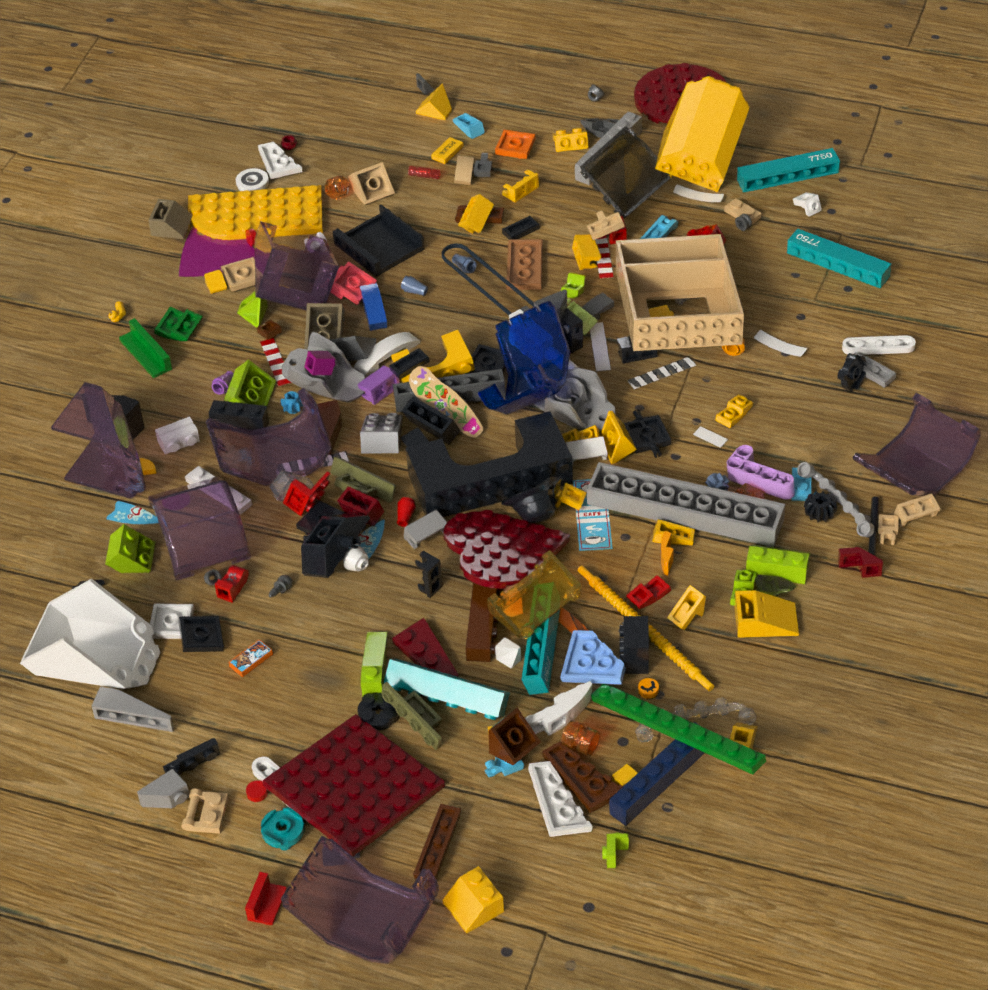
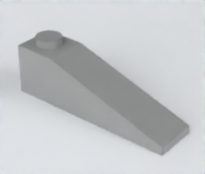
[92,687,174,732]

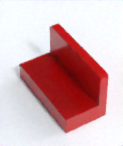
[245,872,287,925]

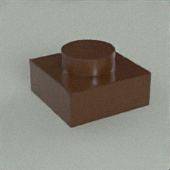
[256,319,282,340]

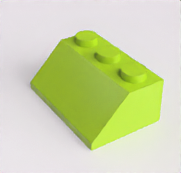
[224,359,276,406]
[746,545,810,584]

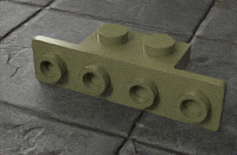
[331,456,396,503]
[381,682,442,750]

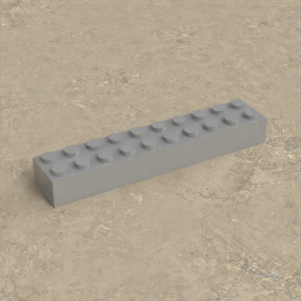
[587,462,785,547]

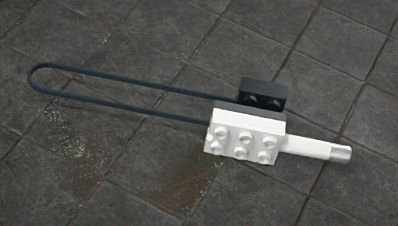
[441,243,583,375]

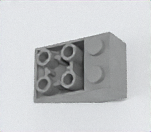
[360,413,403,454]

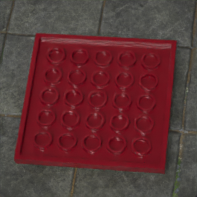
[263,714,445,857]

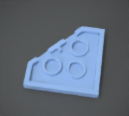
[560,630,626,684]

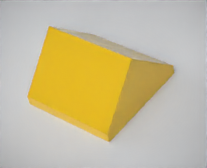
[600,411,637,464]

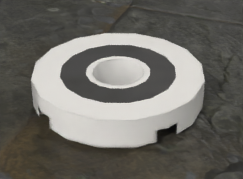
[236,168,269,191]

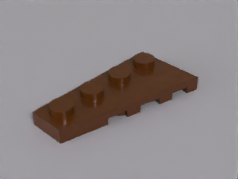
[542,742,623,813]

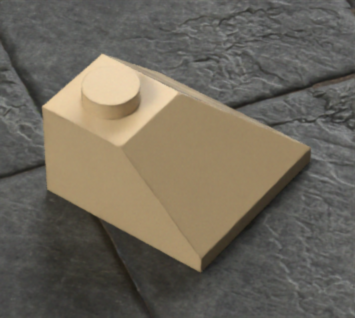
[348,162,395,205]

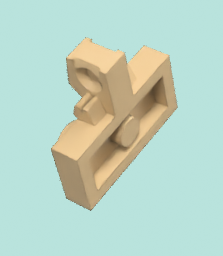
[587,210,625,240]

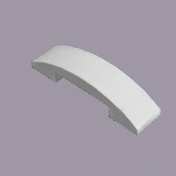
[354,332,420,378]

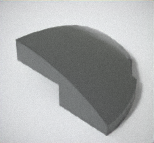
[580,118,619,138]

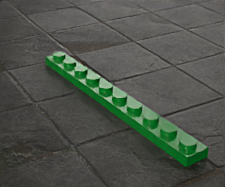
[591,684,767,775]

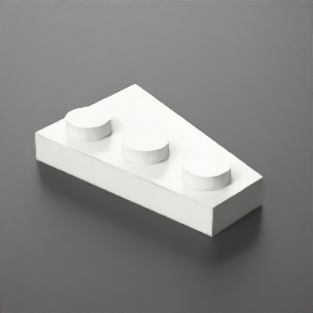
[258,142,302,179]

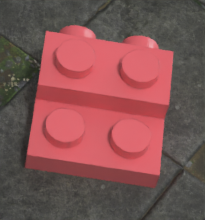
[327,261,377,305]

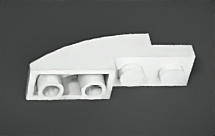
[525,681,592,736]

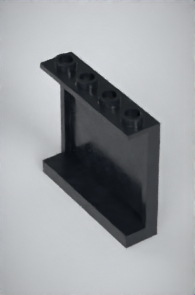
[333,204,424,277]

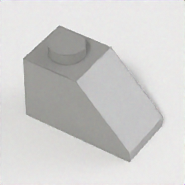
[137,769,189,809]

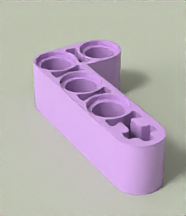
[726,445,795,500]

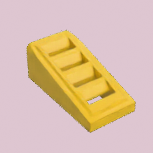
[652,519,695,546]

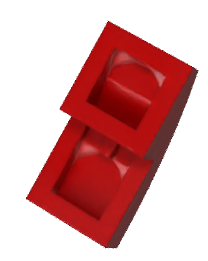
[626,575,671,609]

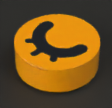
[638,678,659,699]

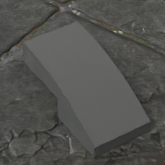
[582,293,614,320]

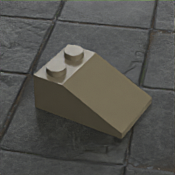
[304,303,345,349]

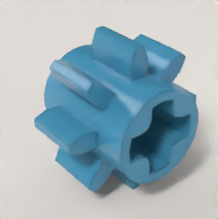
[281,391,304,414]

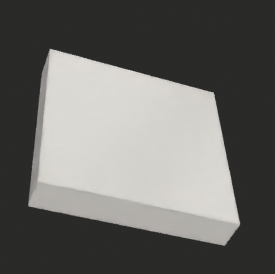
[150,604,194,639]

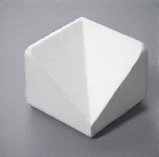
[495,637,521,668]

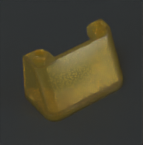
[487,550,582,639]

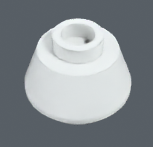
[343,546,369,572]

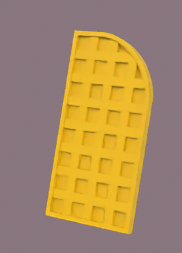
[188,185,323,240]

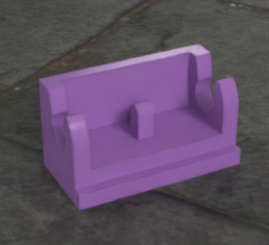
[358,366,400,405]

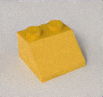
[442,866,504,934]

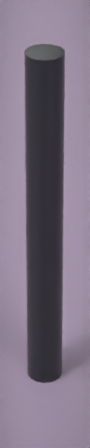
[868,497,879,556]

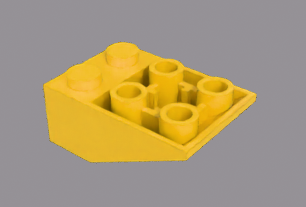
[734,590,799,638]

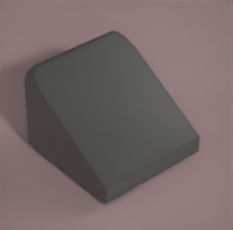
[416,73,434,95]

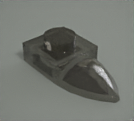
[755,574,796,597]

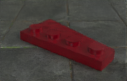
[392,617,459,677]

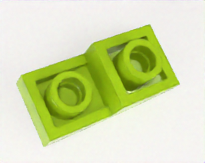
[730,570,757,606]

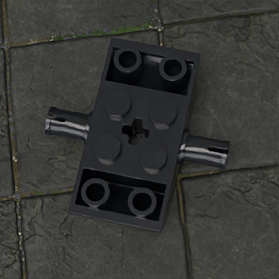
[301,514,370,578]

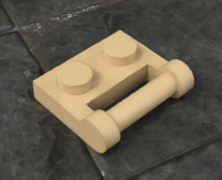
[181,788,229,834]

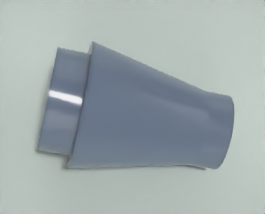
[452,254,477,274]
[401,276,428,296]

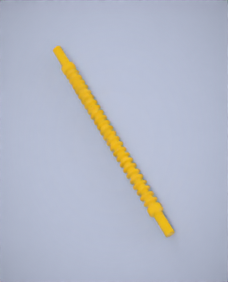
[577,565,714,691]

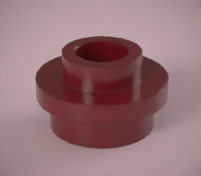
[281,135,297,150]

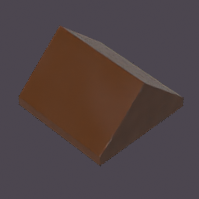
[489,707,541,765]

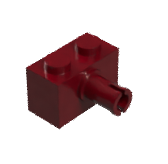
[337,486,385,527]

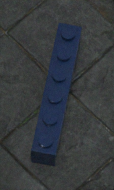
[609,722,705,826]

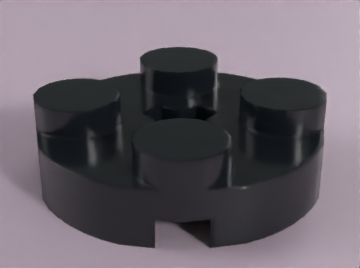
[837,353,867,391]
[358,693,399,731]

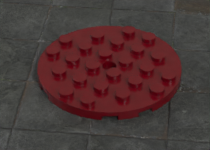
[634,63,727,124]

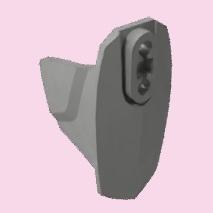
[281,332,365,403]
[533,368,616,432]

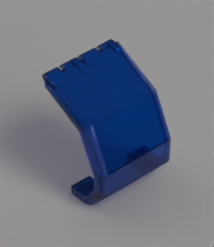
[478,301,570,415]

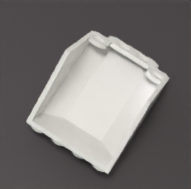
[20,579,160,689]

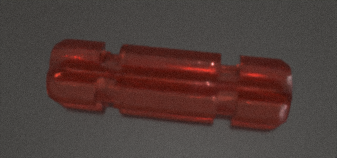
[408,166,440,179]

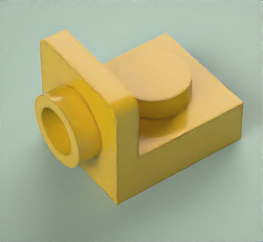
[555,483,587,510]

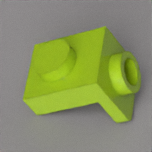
[561,272,586,298]
[602,832,629,868]

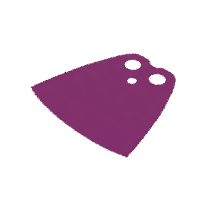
[179,227,262,277]

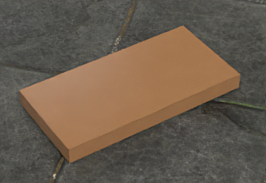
[506,239,543,290]

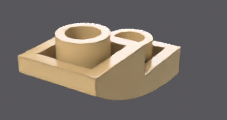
[454,156,474,185]

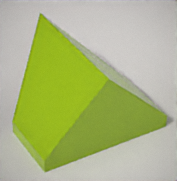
[237,285,268,327]

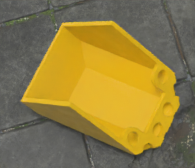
[655,76,750,192]

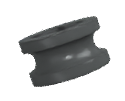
[735,213,752,231]

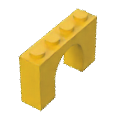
[391,330,475,383]

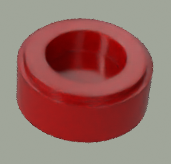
[245,228,258,246]
[246,780,268,802]

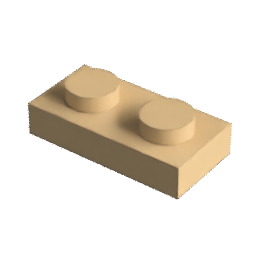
[724,198,761,224]

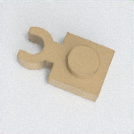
[878,514,899,545]

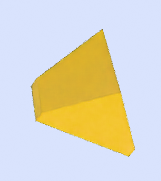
[416,83,452,120]

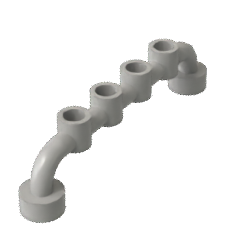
[797,462,875,538]

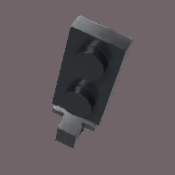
[163,738,220,775]

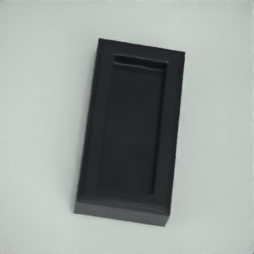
[502,216,540,240]
[389,348,430,379]

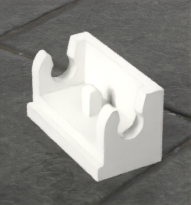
[566,437,608,464]

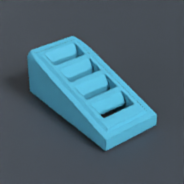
[452,113,485,139]

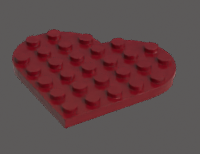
[443,510,570,589]

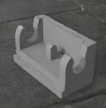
[404,510,447,549]

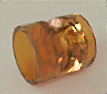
[561,720,600,756]

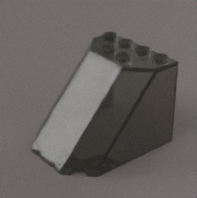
[580,126,675,219]

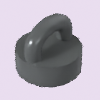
[588,84,605,102]

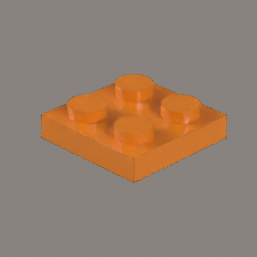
[495,130,536,159]

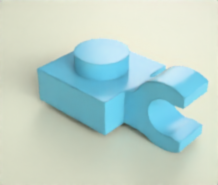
[485,757,524,777]

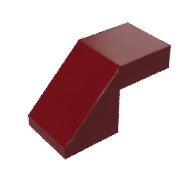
[838,547,883,578]

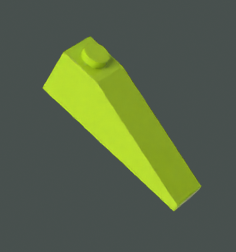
[361,632,388,697]

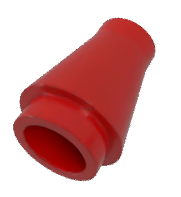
[397,497,416,527]

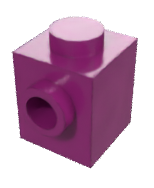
[304,350,336,375]

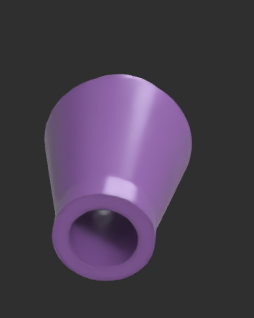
[212,371,234,395]

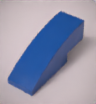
[360,283,387,331]

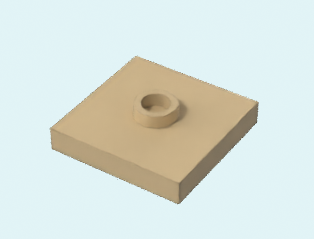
[221,257,264,292]

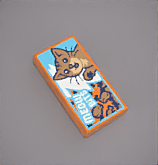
[228,640,273,677]

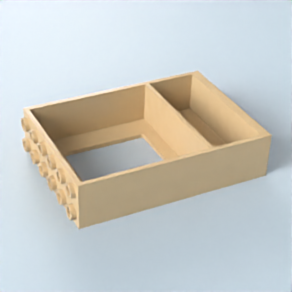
[616,234,744,351]

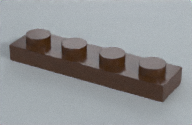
[413,804,461,883]

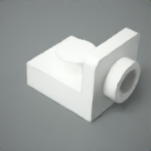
[793,192,822,217]

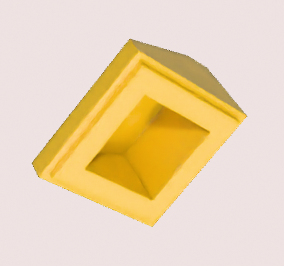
[204,270,227,294]

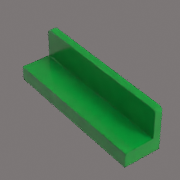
[119,318,172,378]

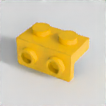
[552,128,588,152]

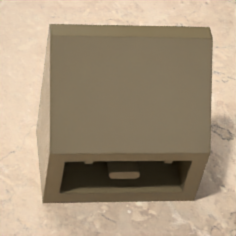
[148,199,193,239]

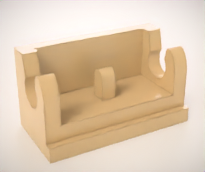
[894,494,941,527]

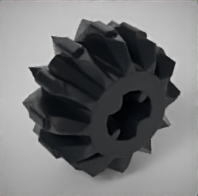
[804,491,837,523]

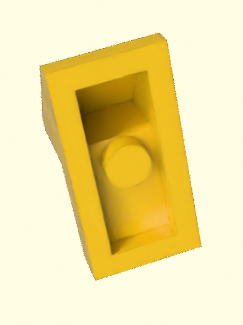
[667,585,706,630]

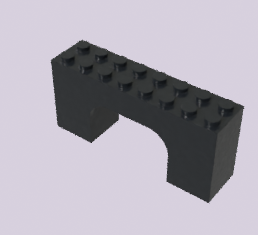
[406,411,573,517]

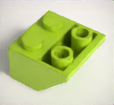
[105,524,155,573]

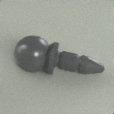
[269,575,293,598]

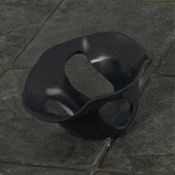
[501,477,562,523]

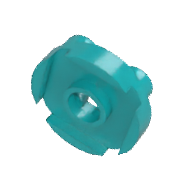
[261,808,305,850]

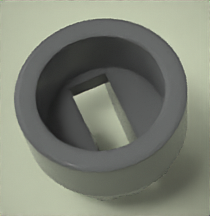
[204,569,221,586]

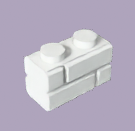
[155,417,200,455]

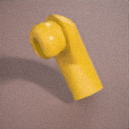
[108,301,126,322]

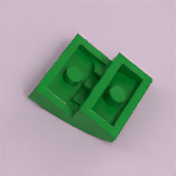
[154,307,203,341]

